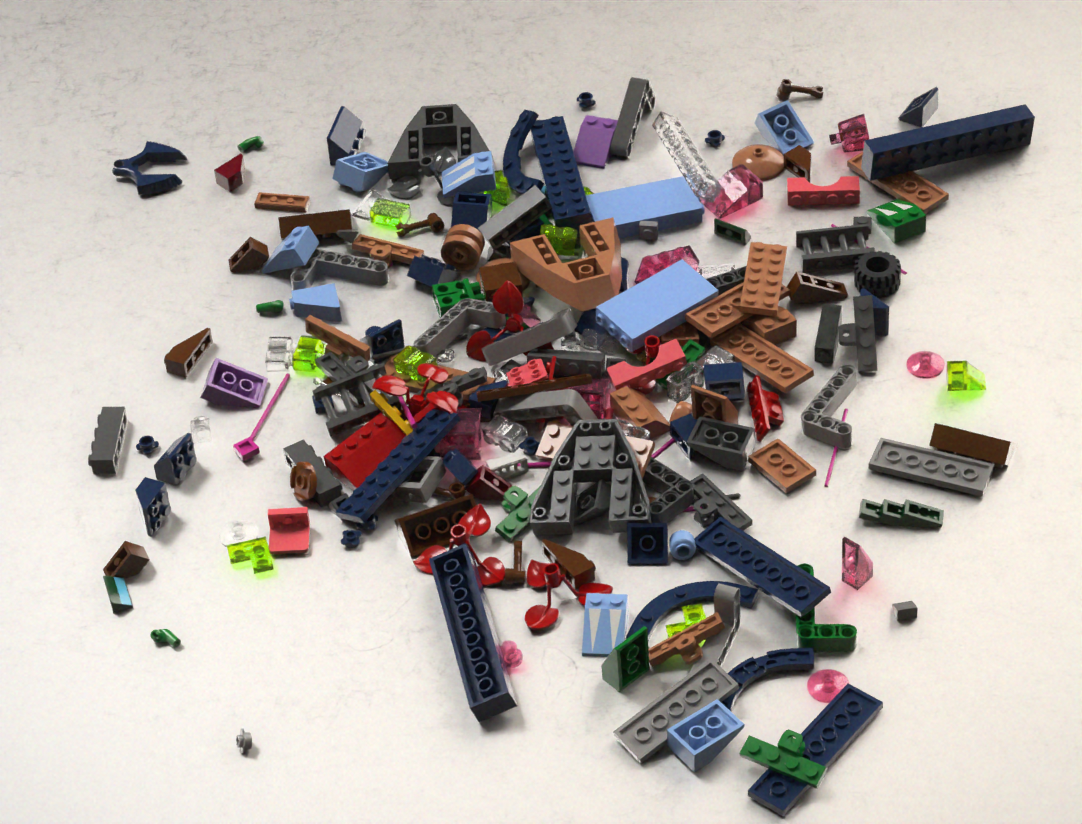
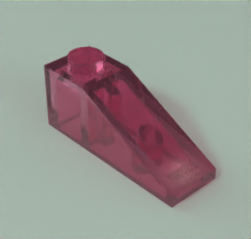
[842,537,873,590]

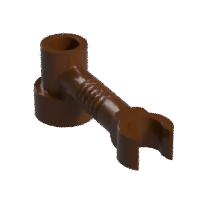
[776,79,824,100]
[395,213,445,237]
[433,482,466,500]
[505,541,526,585]

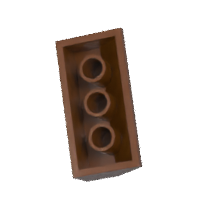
[278,209,352,240]
[929,423,1018,468]
[394,494,476,557]

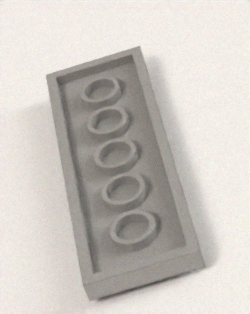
[868,438,994,496]
[613,658,739,764]

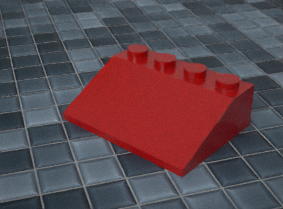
[323,413,406,491]

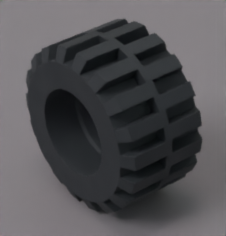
[854,251,901,298]

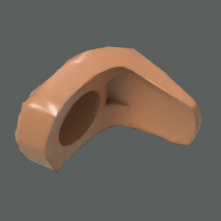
[669,401,692,422]

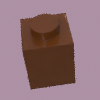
[784,145,811,182]
[228,237,269,273]
[103,541,150,579]

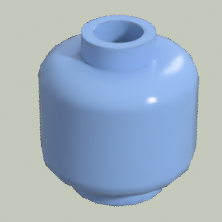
[669,530,696,560]

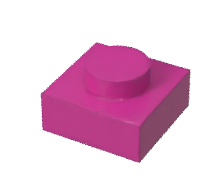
[233,437,260,461]

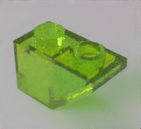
[484,170,510,206]
[946,361,986,391]

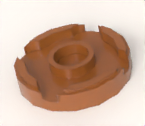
[290,462,317,501]

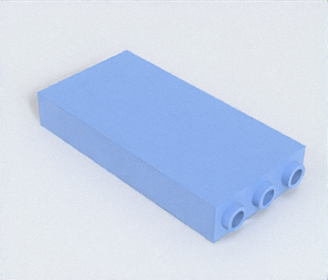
[586,175,705,238]
[595,259,719,352]

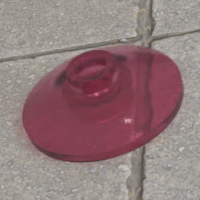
[519,305,541,322]
[906,351,945,379]
[807,669,849,703]

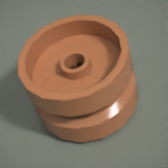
[440,224,485,271]

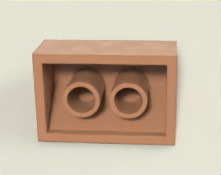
[610,386,670,440]

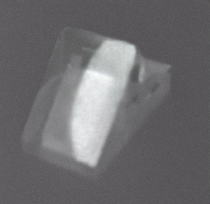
[561,333,580,351]

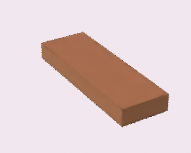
[254,192,310,212]

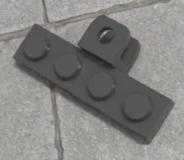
[838,295,877,372]
[315,351,373,405]
[415,367,487,408]
[691,474,753,531]

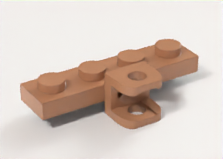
[352,234,424,268]
[305,315,370,362]
[649,612,725,667]

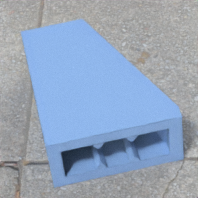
[289,283,342,321]

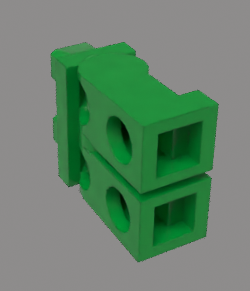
[432,278,485,318]

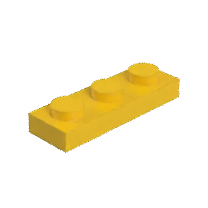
[369,390,413,436]

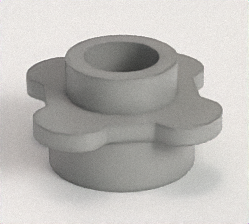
[236,728,252,754]

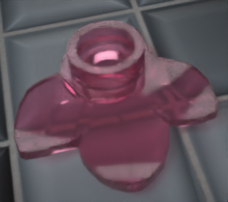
[500,641,523,668]

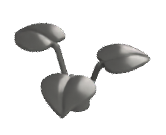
[388,147,456,206]

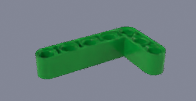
[796,563,857,652]

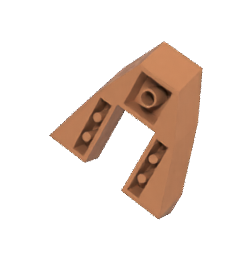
[510,217,622,312]

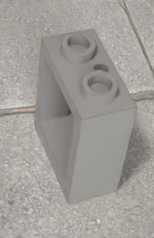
[391,456,447,503]

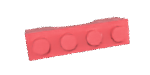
[787,176,860,205]
[606,339,687,391]

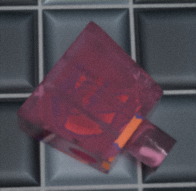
[829,114,869,152]

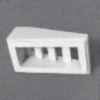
[485,455,528,479]

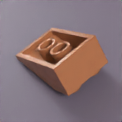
[740,306,797,345]
[691,385,738,424]

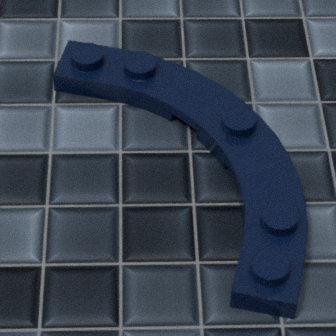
[503,109,544,195]
[626,581,758,641]
[721,648,814,712]

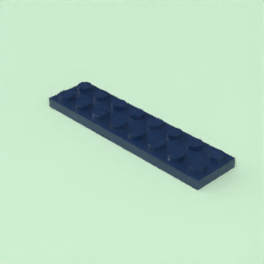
[335,409,461,523]
[694,517,831,618]
[748,683,883,816]

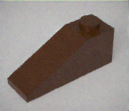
[787,271,848,304]
[164,328,213,378]
[541,539,596,590]

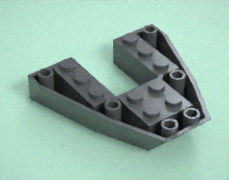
[387,104,494,179]
[530,419,651,535]

